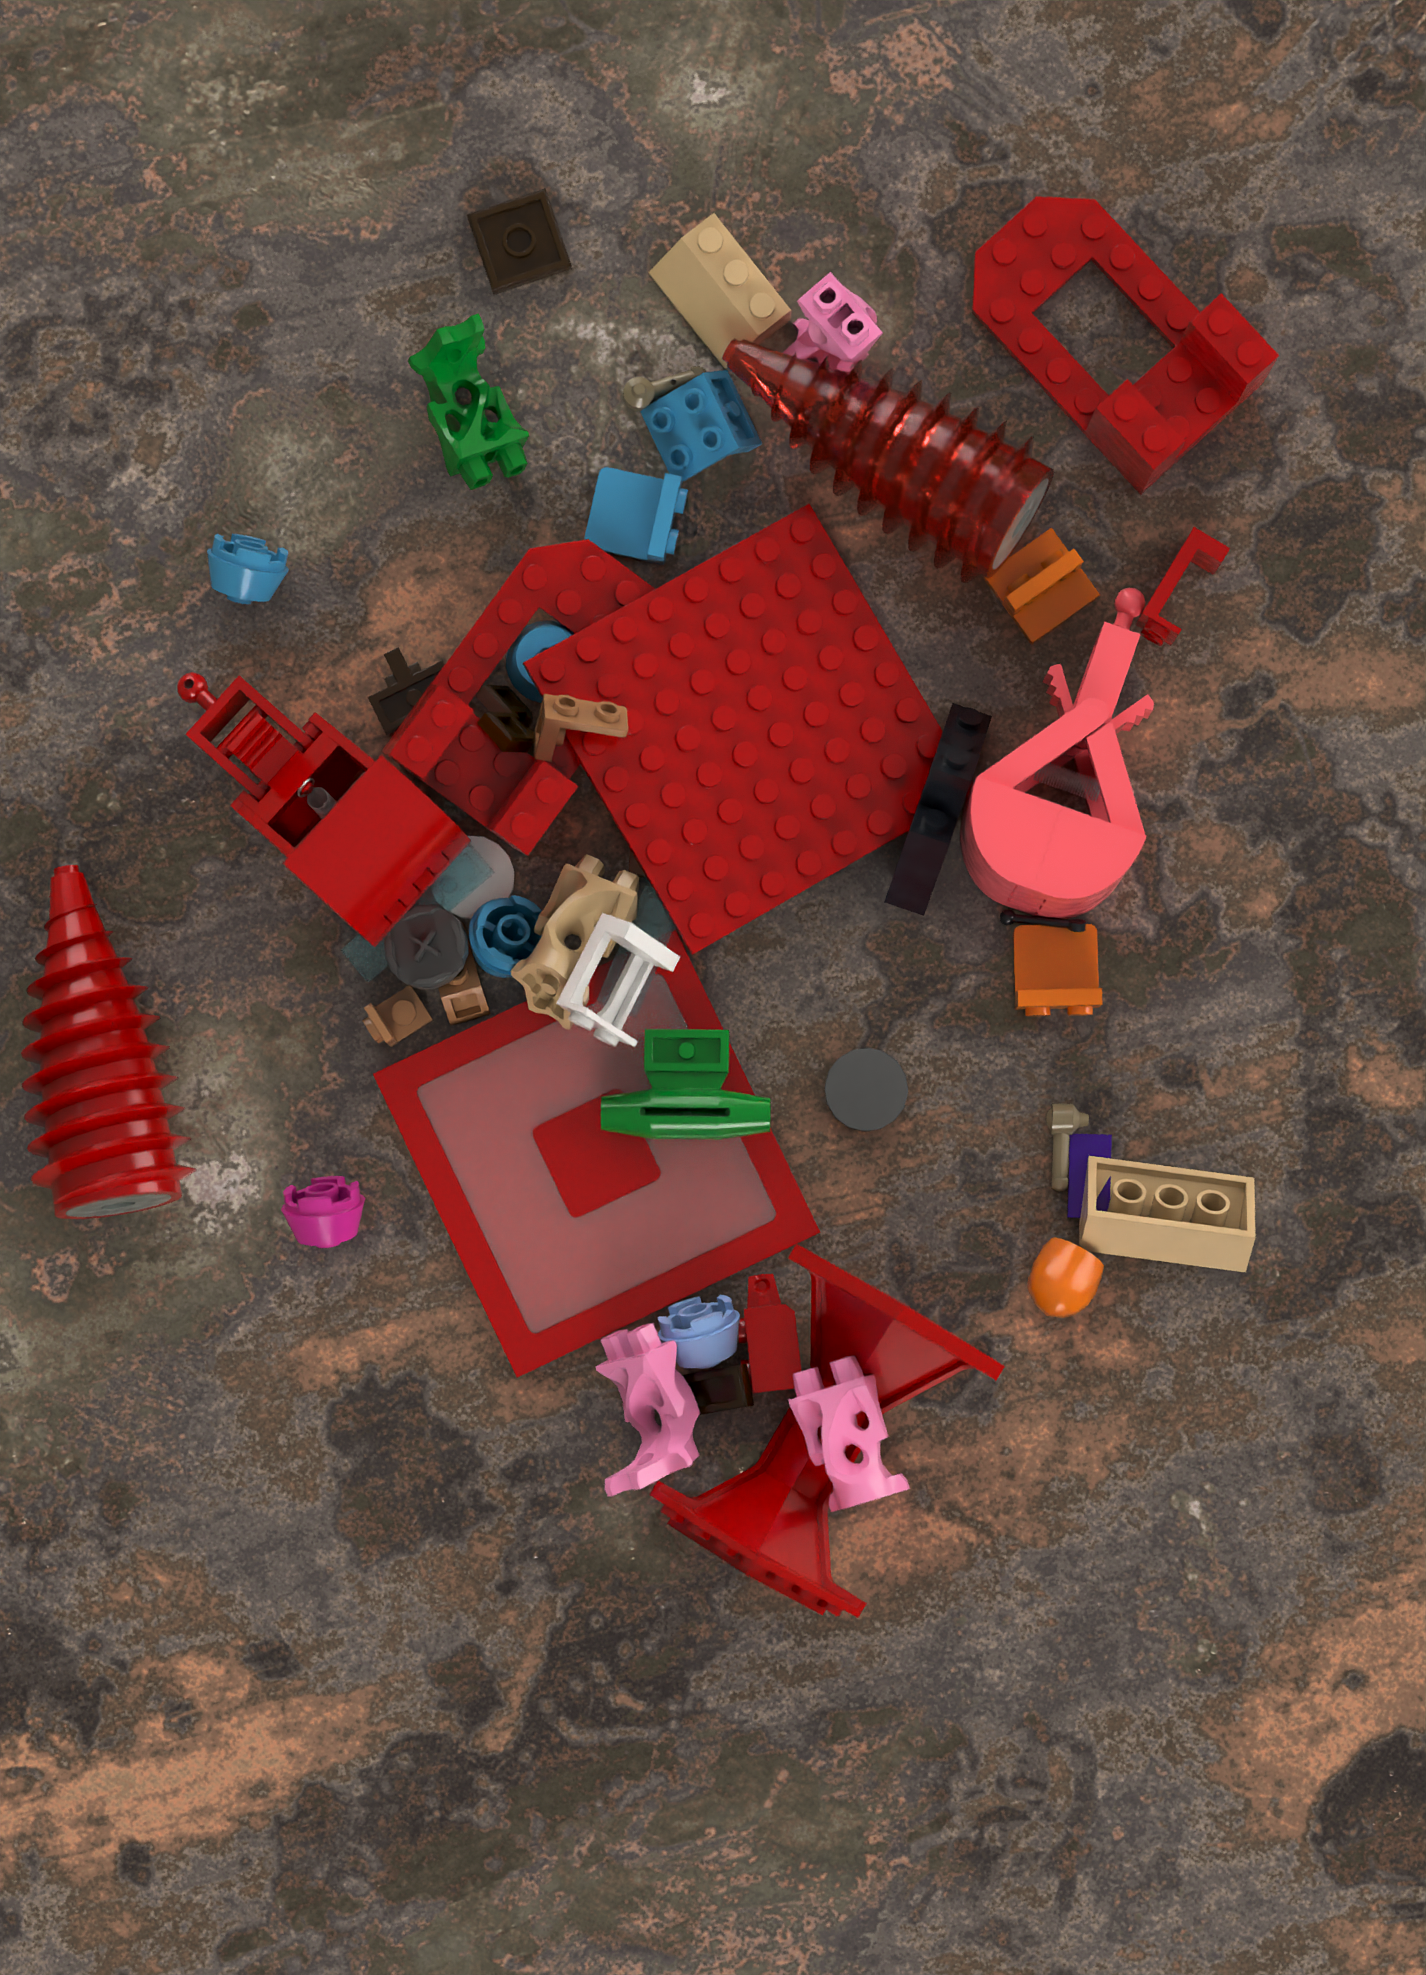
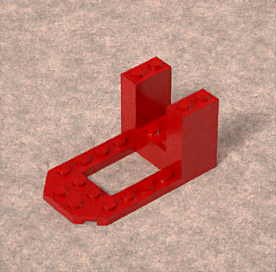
[972,196,1279,495]
[381,539,655,855]

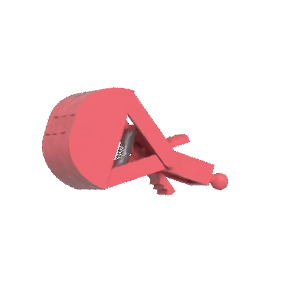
[960,587,1154,920]

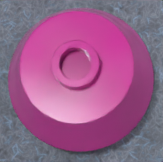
[281,1176,365,1248]

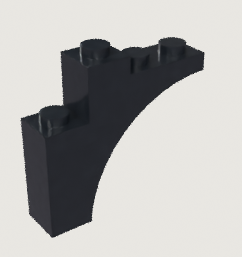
[884,703,992,916]

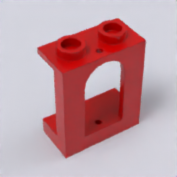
[1135,527,1230,646]

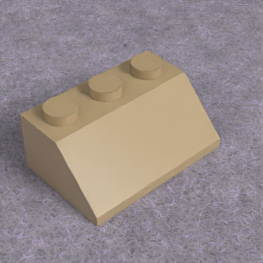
[649,213,791,370]

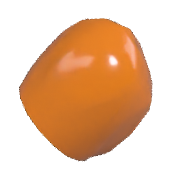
[1027,1237,1104,1318]

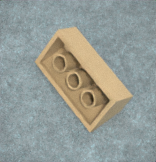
[1079,1156,1256,1273]

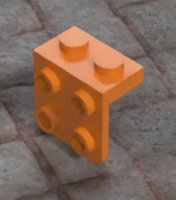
[1013,924,1103,1017]

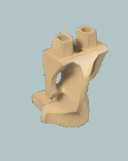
[511,854,639,1030]

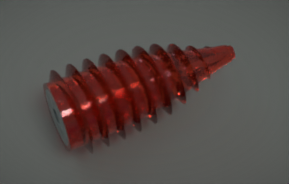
[722,338,1054,584]

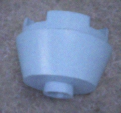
[658,1295,740,1369]

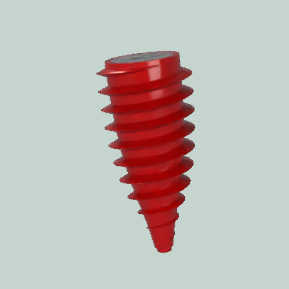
[21,865,197,1219]

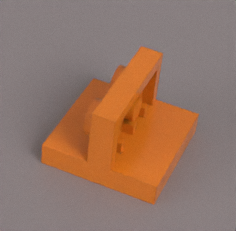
[983,527,1100,645]

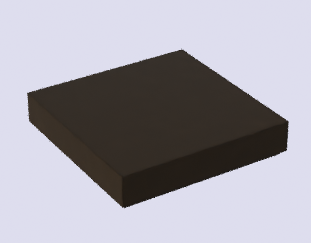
[467,189,572,295]

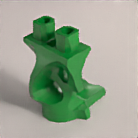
[408,313,529,490]

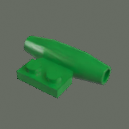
[601,1029,771,1140]

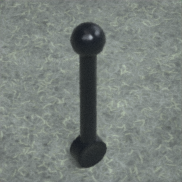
[1000,909,1086,932]

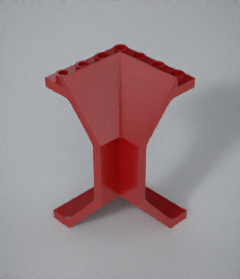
[649,1244,1005,1618]

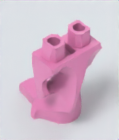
[763,272,883,403]
[596,1323,700,1497]
[789,1356,910,1512]

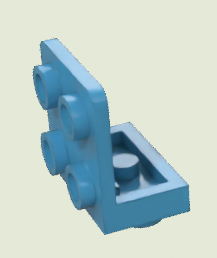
[584,467,688,565]

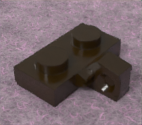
[368,647,444,735]

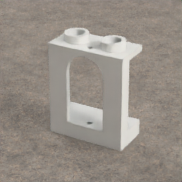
[557,913,680,1047]

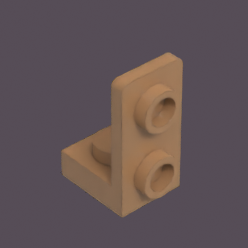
[534,694,628,762]
[438,922,491,1026]
[362,985,434,1047]

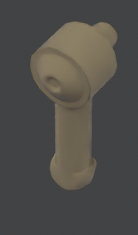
[623,366,706,412]
[1046,1103,1089,1192]

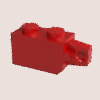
[738,1274,802,1393]

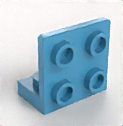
[641,370,762,482]

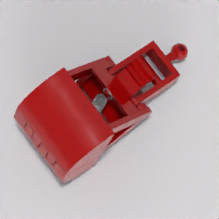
[177,672,471,948]

